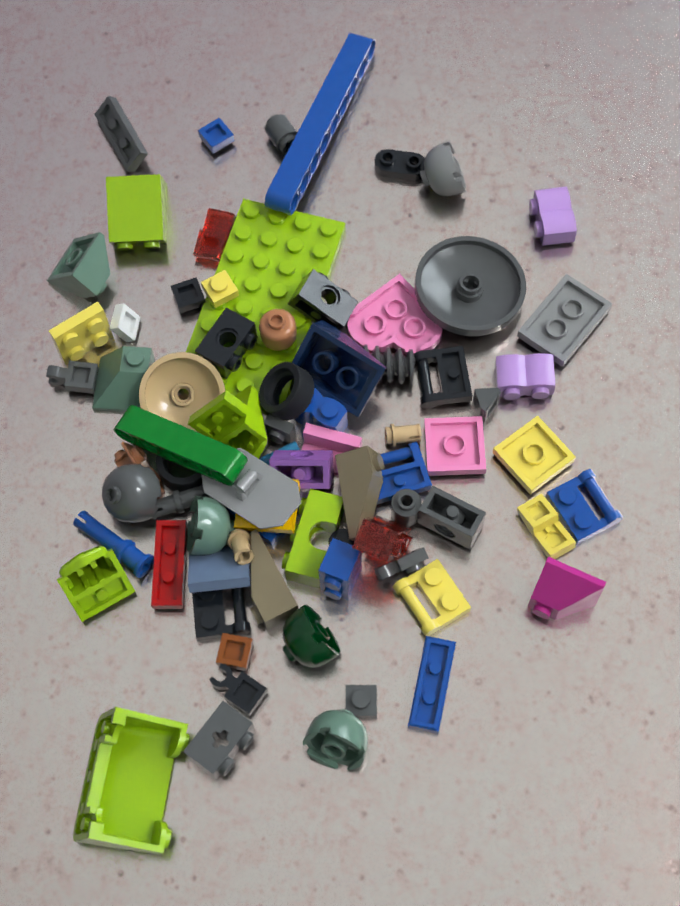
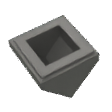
[473,387,501,422]

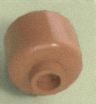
[259,309,297,351]

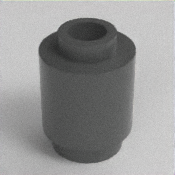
[264,114,297,154]
[391,489,422,527]

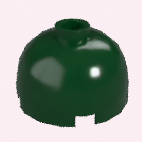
[282,604,341,668]

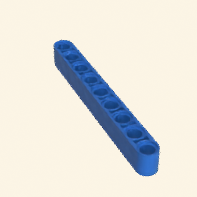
[265,33,376,215]

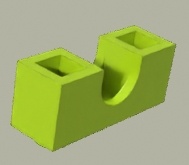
[282,489,344,588]

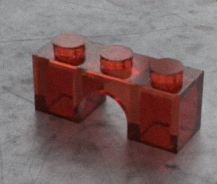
[352,516,413,562]

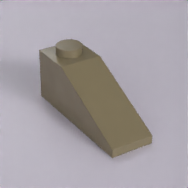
[335,445,384,545]
[250,529,298,631]

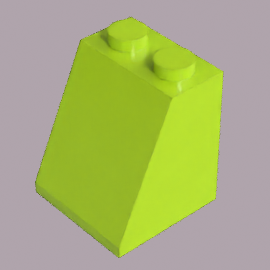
[106,174,167,250]

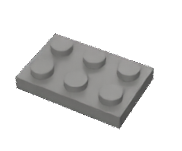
[517,274,612,367]

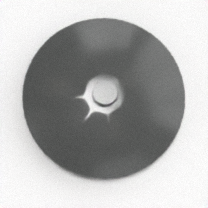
[414,236,526,336]

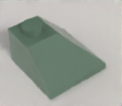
[47,232,111,298]
[92,346,156,412]

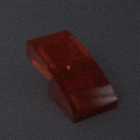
[193,208,236,262]

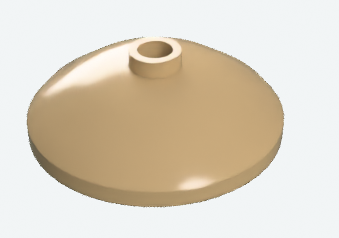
[139,352,225,434]

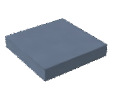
[188,546,250,593]

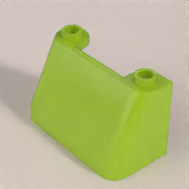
[73,707,189,854]

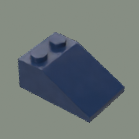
[292,320,387,417]

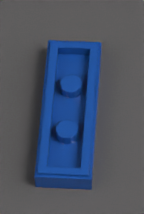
[408,636,456,734]

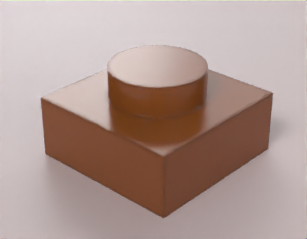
[216,633,253,671]

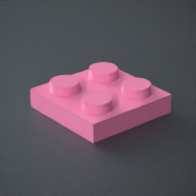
[424,416,486,476]

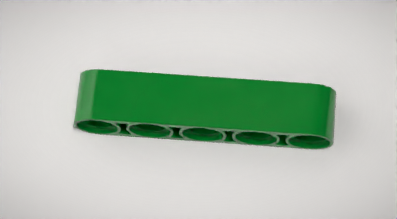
[113,405,248,486]

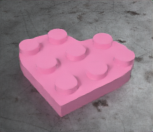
[347,274,442,355]

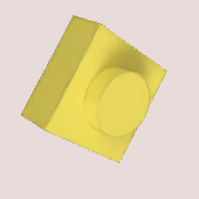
[201,270,239,308]

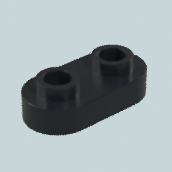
[374,149,425,181]

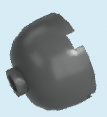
[102,464,161,523]

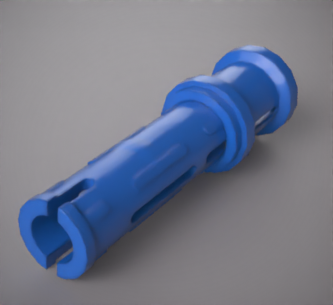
[73,510,154,578]

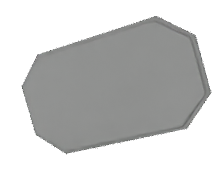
[201,448,301,529]

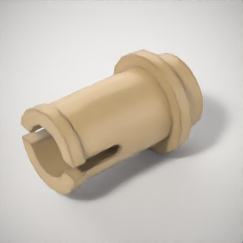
[384,424,422,447]
[227,529,254,565]

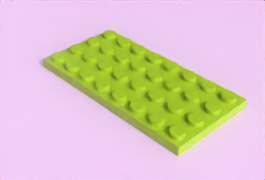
[183,199,346,410]

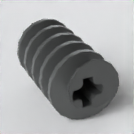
[363,344,415,385]

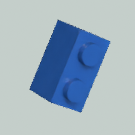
[319,538,362,600]

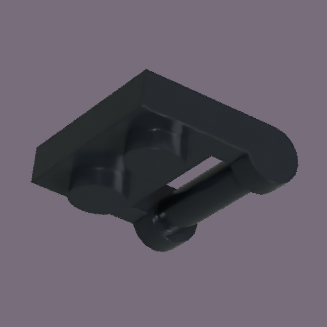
[414,346,473,409]
[192,587,251,641]

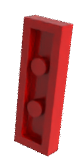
[151,520,187,609]

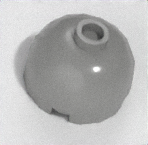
[420,140,467,197]

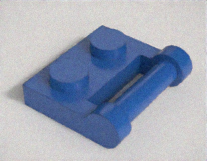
[377,441,432,504]
[545,469,623,545]

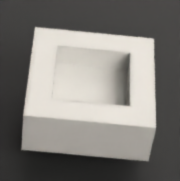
[109,303,141,342]

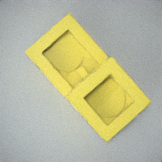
[517,494,576,559]

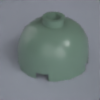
[187,495,235,556]
[303,709,368,770]

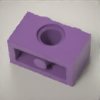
[269,450,334,489]

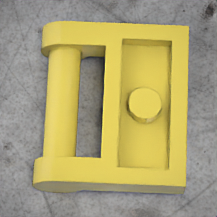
[392,559,471,637]

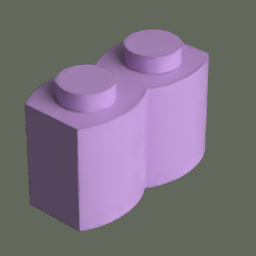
[529,186,577,246]
[495,353,555,400]

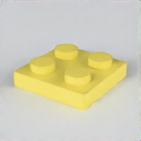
[49,302,113,365]
[492,415,576,495]

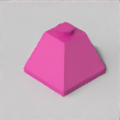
[528,556,606,620]

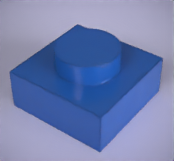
[198,117,235,154]

